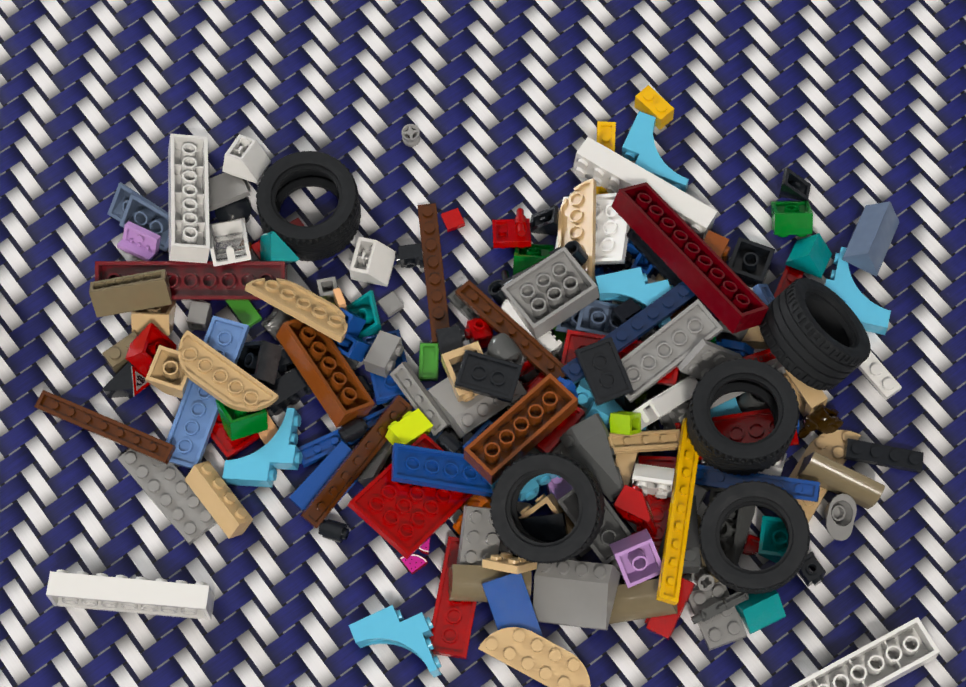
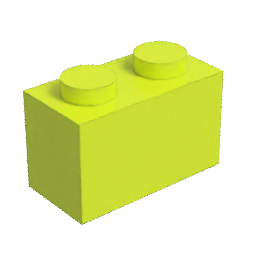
[385,408,433,445]

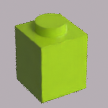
[609,411,641,435]

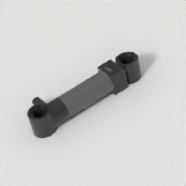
[488,241,588,306]

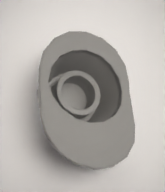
[824,494,857,541]

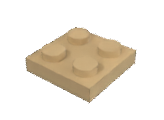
[482,552,537,574]

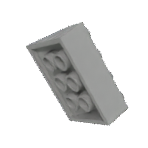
[501,246,600,339]
[427,351,527,439]
[533,560,621,631]

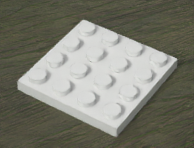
[555,193,630,265]

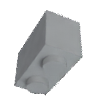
[364,330,404,378]

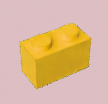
[634,85,674,130]

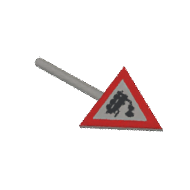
[131,366,150,397]

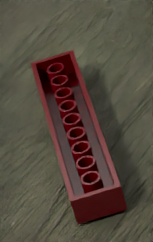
[611,182,769,334]
[95,261,287,301]

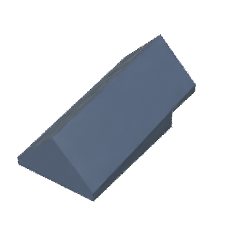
[107,182,169,252]
[842,201,899,276]
[556,300,618,335]

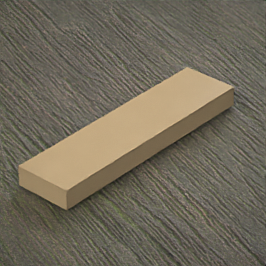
[607,429,680,454]

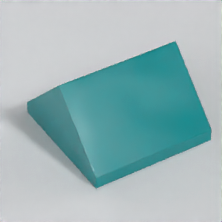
[260,231,299,263]
[785,233,832,278]
[346,290,382,340]
[758,516,788,563]
[735,590,786,634]

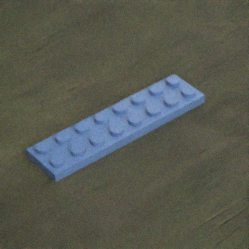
[166,315,250,469]

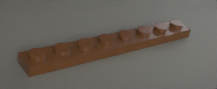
[417,203,450,343]
[455,280,568,379]
[34,390,176,465]
[300,395,413,528]

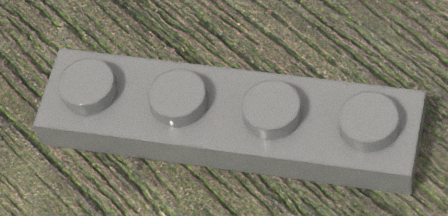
[390,361,451,436]

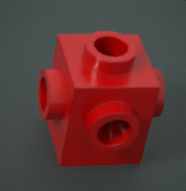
[464,318,493,348]

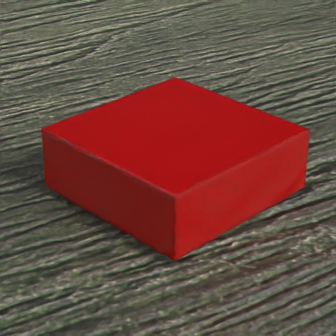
[441,208,465,232]

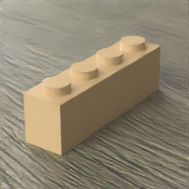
[184,461,253,539]

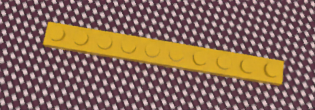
[656,417,699,605]

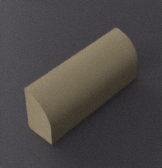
[89,269,172,318]
[797,452,885,509]
[449,564,532,602]
[609,578,678,624]

